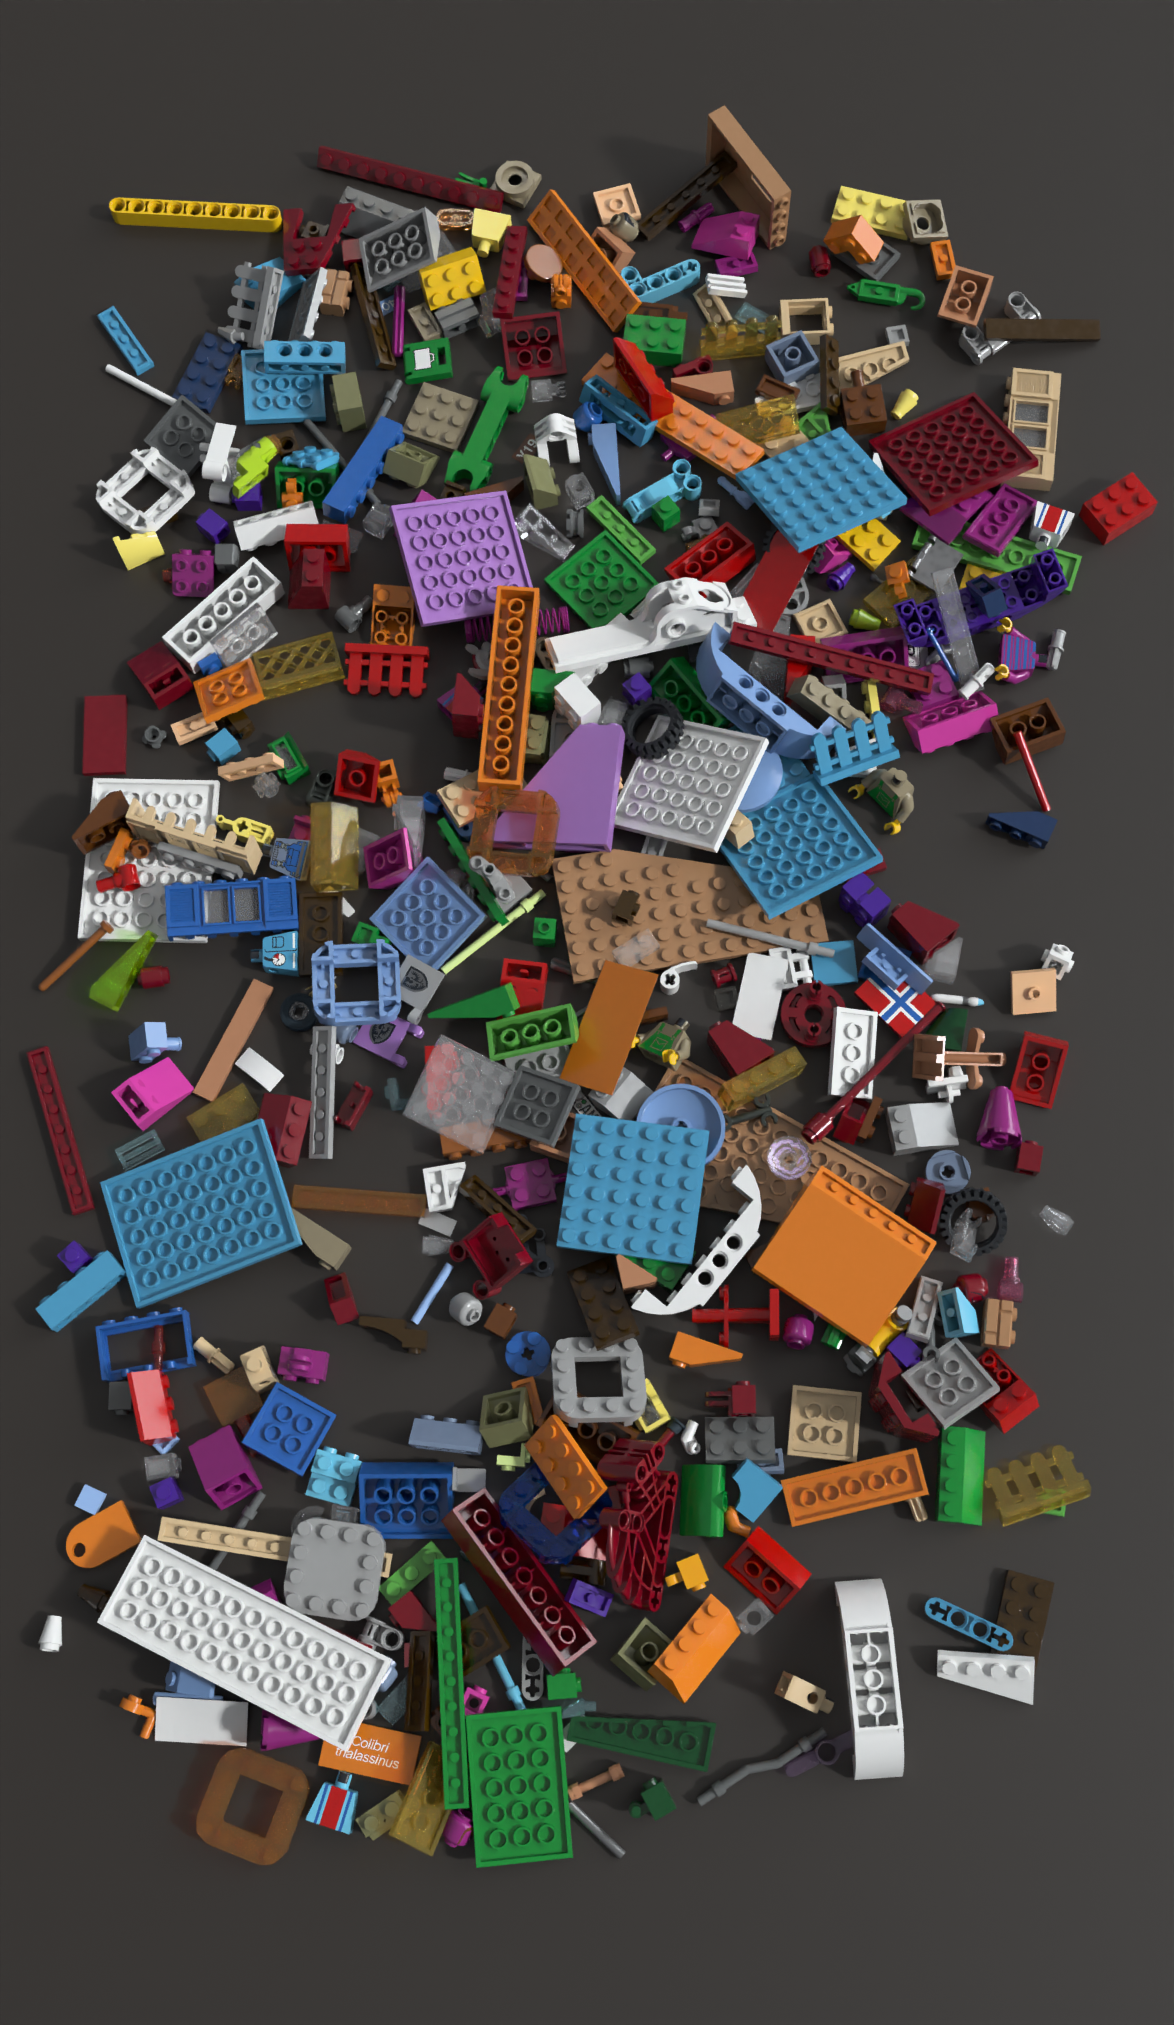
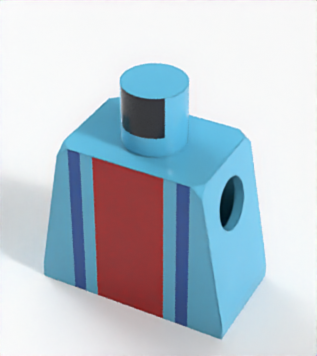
[306,1770,358,1834]

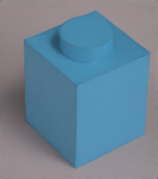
[205,728,241,765]

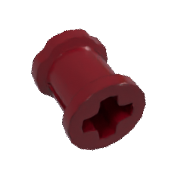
[710,963,738,988]

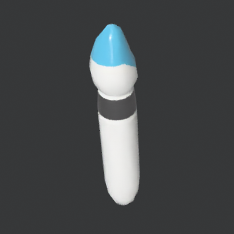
[930,994,984,1007]

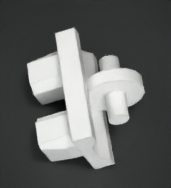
[926,1066,969,1104]

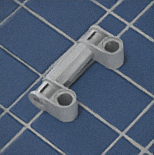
[959,291,1041,365]
[358,1616,406,1720]

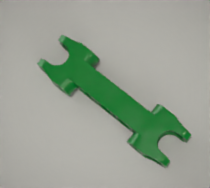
[444,366,529,492]

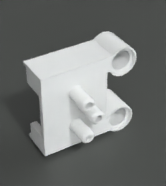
[199,423,240,504]

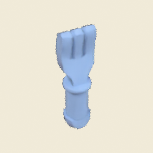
[717,476,754,510]

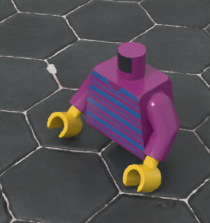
[994,617,1047,685]

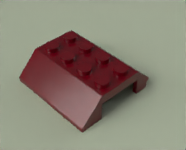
[868,1351,939,1443]

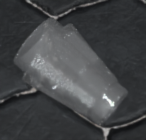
[1039,1205,1075,1236]
[422,1234,454,1257]

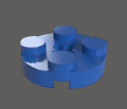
[505,1331,551,1378]

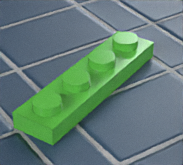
[586,495,656,565]

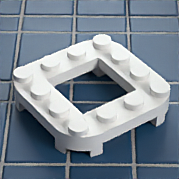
[96,447,195,534]

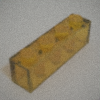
[717,1046,807,1112]

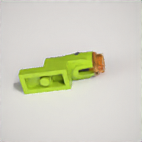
[233,434,282,499]

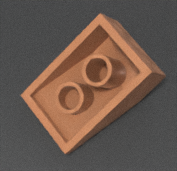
[937,265,994,328]

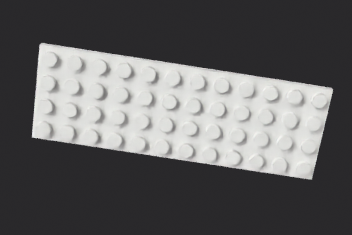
[97,1535,392,1752]

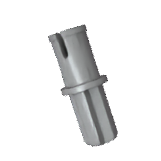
[1046,629,1066,670]

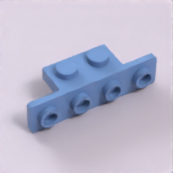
[857,923,933,995]

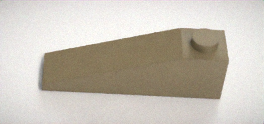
[291,1208,352,1271]

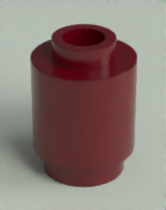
[808,245,831,277]
[137,965,170,989]

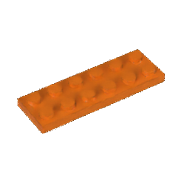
[781,1448,929,1527]

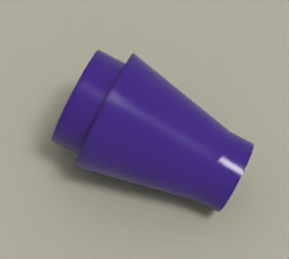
[826,562,855,592]

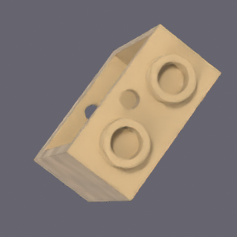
[779,298,834,345]

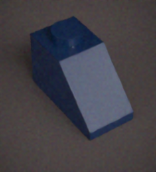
[965,574,1008,618]

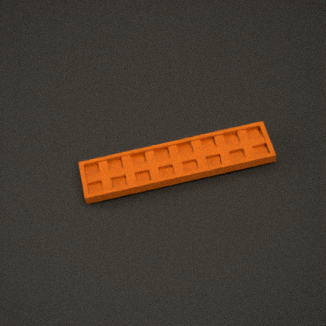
[527,189,642,333]

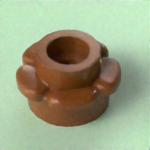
[130,838,151,859]

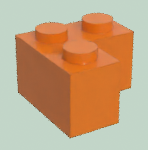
[823,215,884,265]

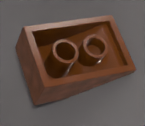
[72,790,132,855]

